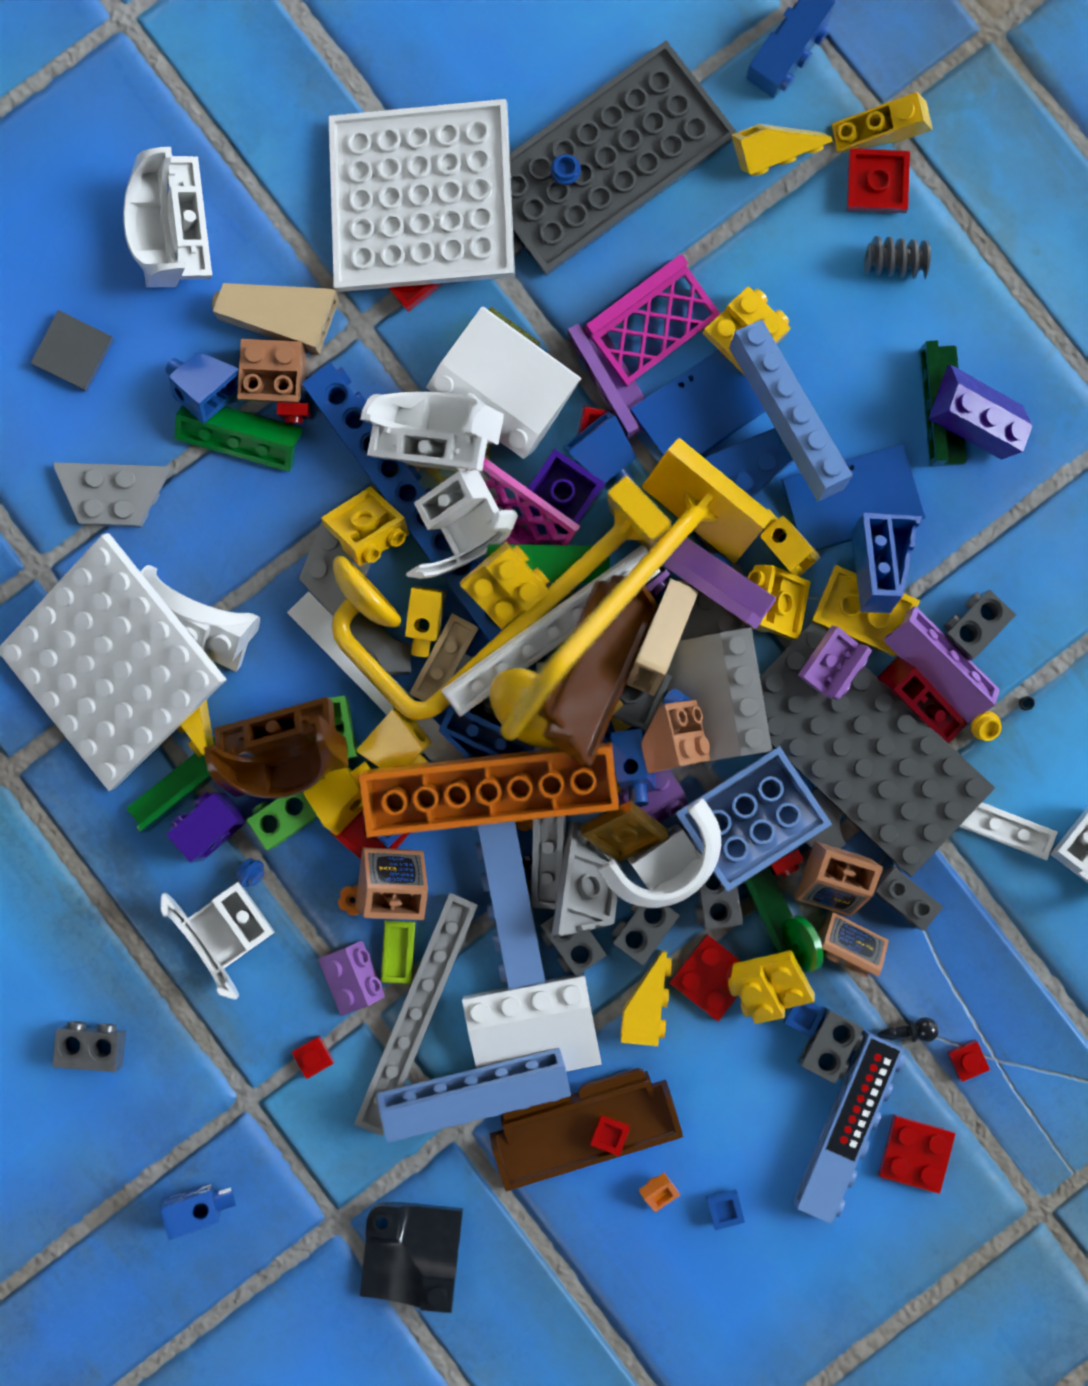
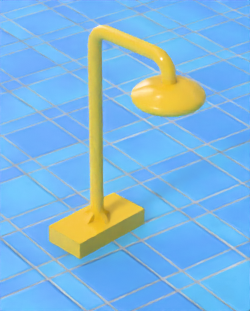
[489,438,774,748]
[331,475,670,720]

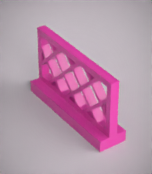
[582,253,720,386]
[469,457,580,545]

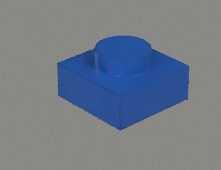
[783,1003,826,1038]
[706,1189,745,1230]

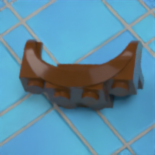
[204,697,349,798]

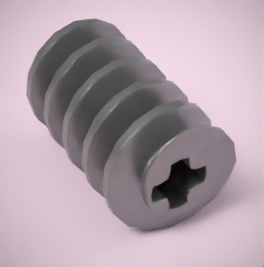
[864,236,931,279]

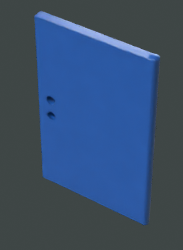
[630,350,765,456]
[782,443,926,551]

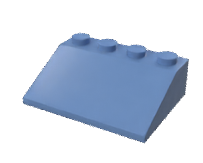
[674,746,832,892]

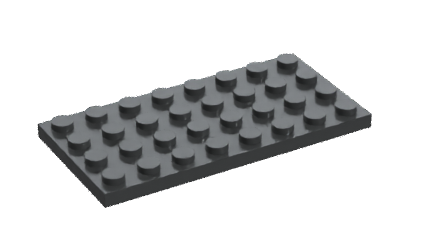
[510,40,737,276]
[760,622,995,877]

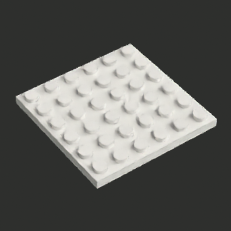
[329,99,515,292]
[0,533,227,791]

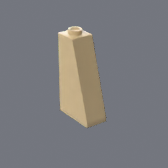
[212,283,339,355]
[626,579,699,696]

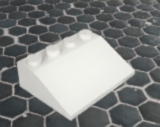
[426,307,581,459]
[462,973,602,1071]

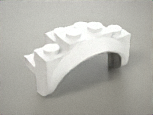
[123,147,212,288]
[361,392,504,471]
[140,565,260,672]

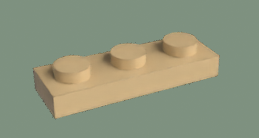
[409,613,479,701]

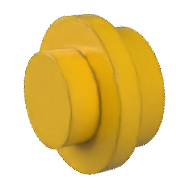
[971,711,1002,741]

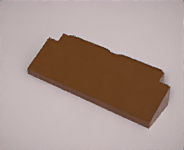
[538,575,659,766]
[490,1068,684,1192]

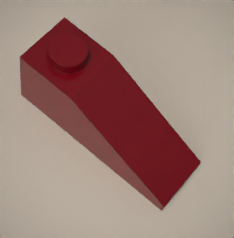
[877,656,968,744]

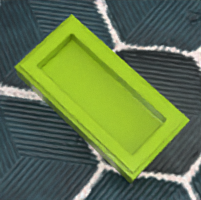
[381,920,416,984]

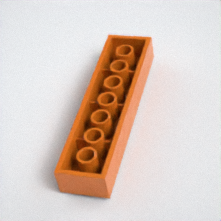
[359,742,619,837]

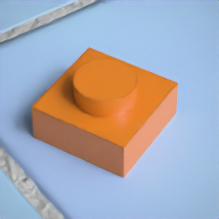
[639,1172,680,1213]

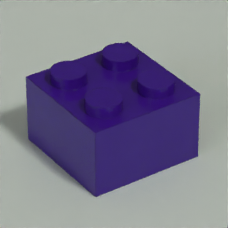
[528,449,605,534]
[166,792,248,863]

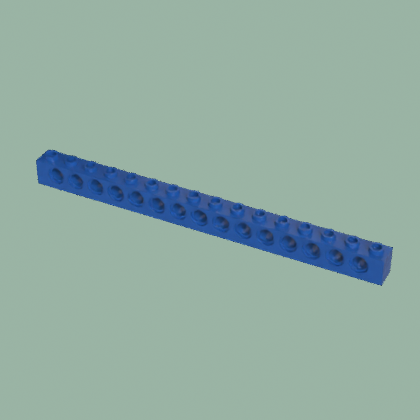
[301,362,614,757]

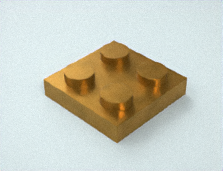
[581,801,669,862]

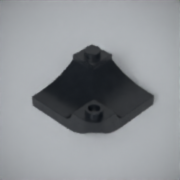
[360,1202,463,1313]

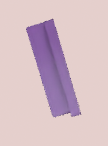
[568,323,645,439]
[662,538,776,629]
[884,606,1000,723]

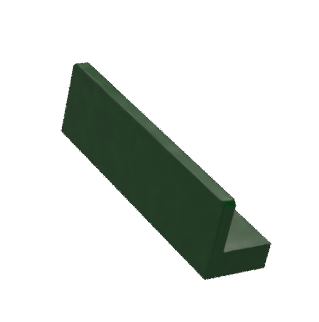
[919,340,967,467]
[742,866,793,954]

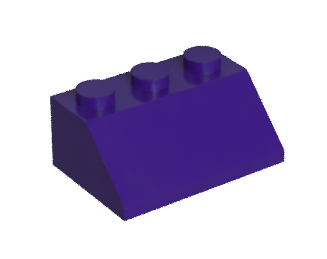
[929,364,1032,460]

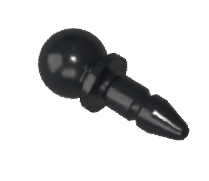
[878,1017,939,1042]

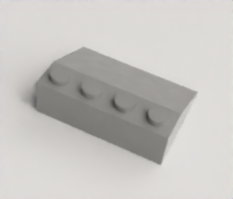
[666,627,772,762]

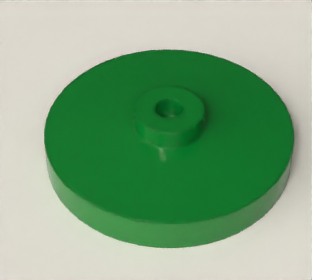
[784,916,823,972]

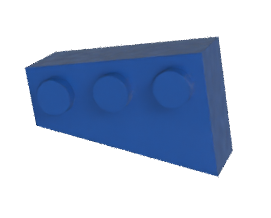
[705,428,794,498]

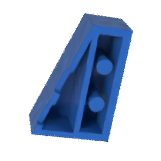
[746,0,836,98]
[852,513,922,613]
[438,705,535,758]

